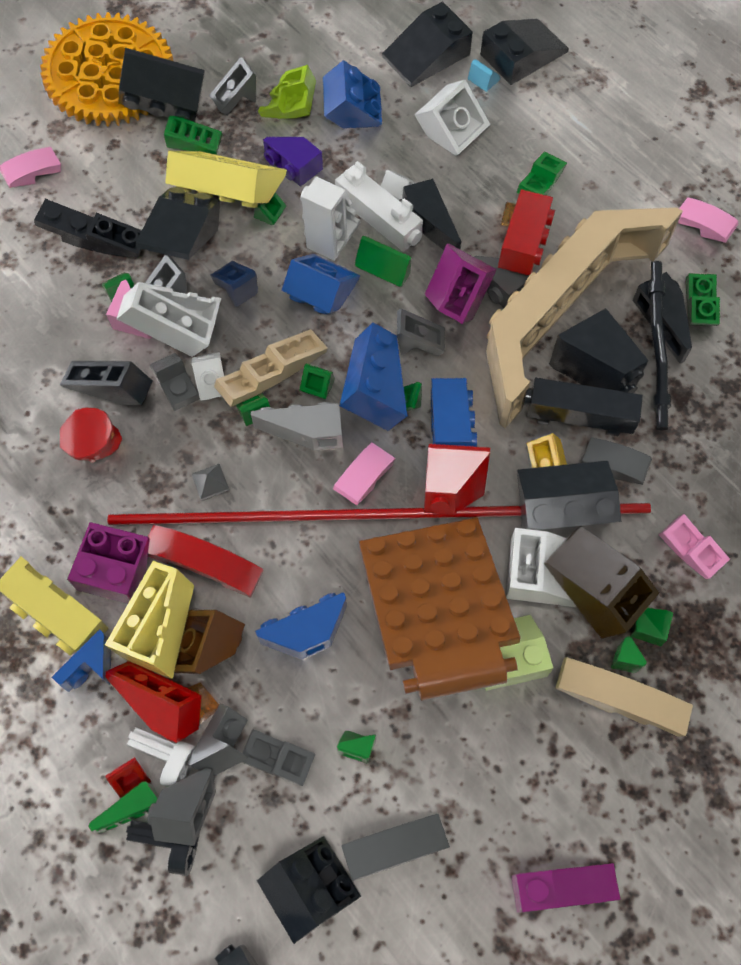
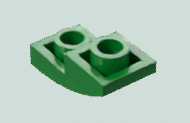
[686,273,720,326]

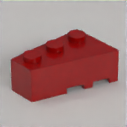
[498,189,556,275]

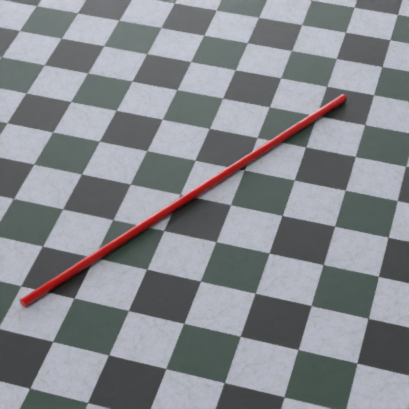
[107,503,651,525]

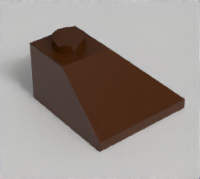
[174,610,245,674]

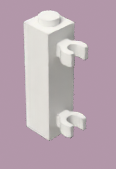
[335,161,423,252]

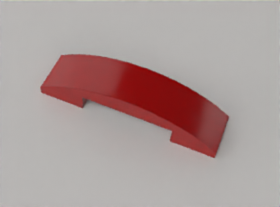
[147,525,264,598]

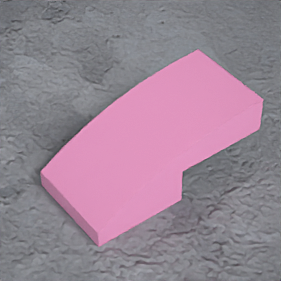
[0,147,61,188]
[678,197,738,243]
[333,442,395,505]
[658,514,730,579]

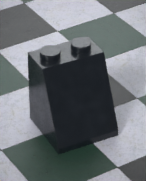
[549,308,649,393]

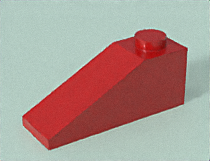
[105,661,202,743]

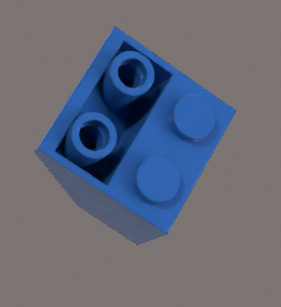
[323,60,382,129]

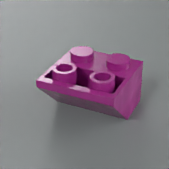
[425,244,497,324]
[67,522,150,604]

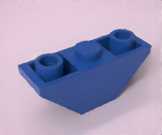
[255,592,347,660]

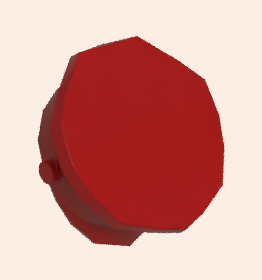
[60,407,122,463]

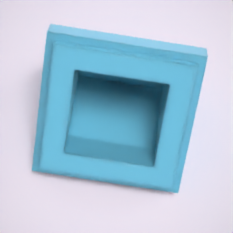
[468,59,501,92]

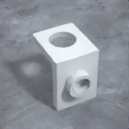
[192,352,224,401]

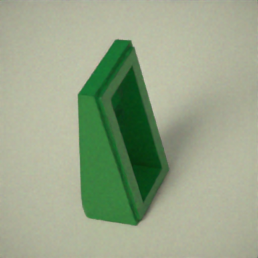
[164,115,223,155]
[88,781,159,834]

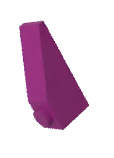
[511,863,621,913]

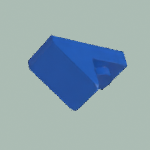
[51,629,111,692]

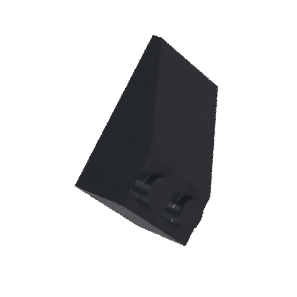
[382,1,473,87]
[480,19,569,85]
[136,187,220,260]

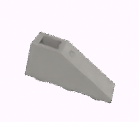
[251,402,343,450]

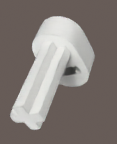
[127,727,196,787]

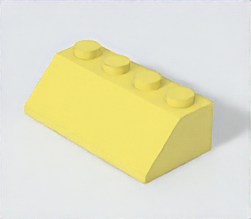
[165,150,287,208]

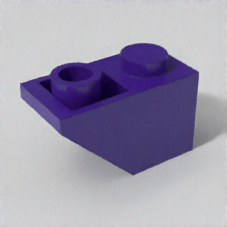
[263,137,323,187]

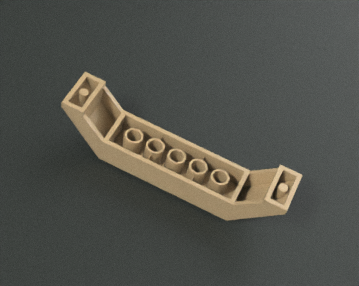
[486,207,683,429]

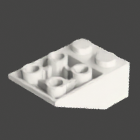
[506,528,577,607]

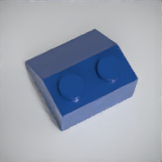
[281,254,360,314]

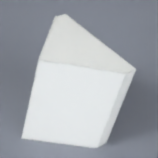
[381,170,416,200]

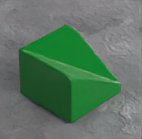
[630,608,673,646]
[337,731,376,764]

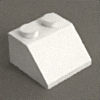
[414,80,490,156]

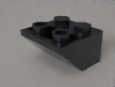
[257,836,361,944]

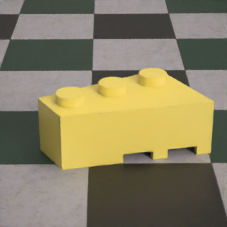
[0,556,109,656]
[105,561,194,679]

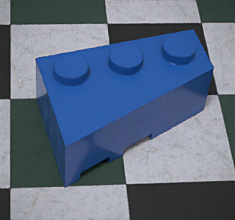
[339,322,407,431]
[430,378,477,447]

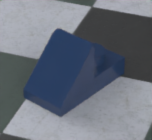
[210,261,258,307]

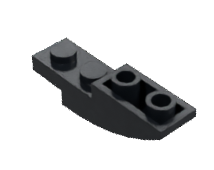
[34,199,142,257]

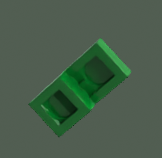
[516,151,567,195]

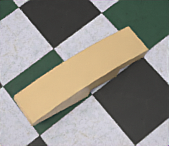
[214,329,328,407]
[555,657,693,737]

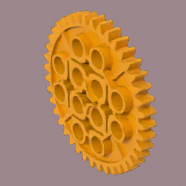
[40,12,173,127]

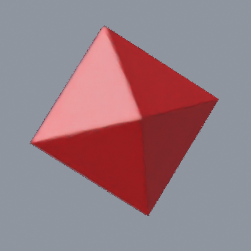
[105,757,151,799]

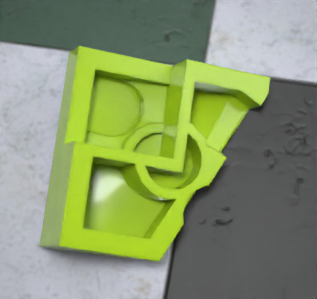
[258,65,316,119]

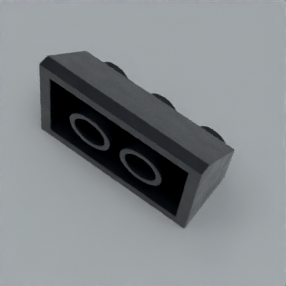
[119,48,205,122]
[517,461,622,530]

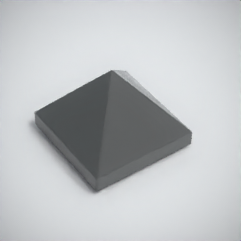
[192,464,229,501]

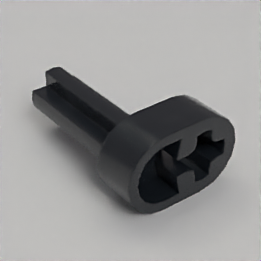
[126,820,200,876]

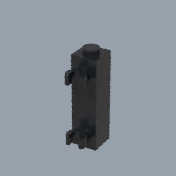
[524,377,643,437]

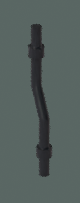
[648,261,671,431]

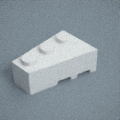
[300,177,361,261]
[117,282,221,357]

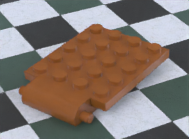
[359,517,520,701]

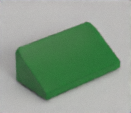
[355,236,411,287]

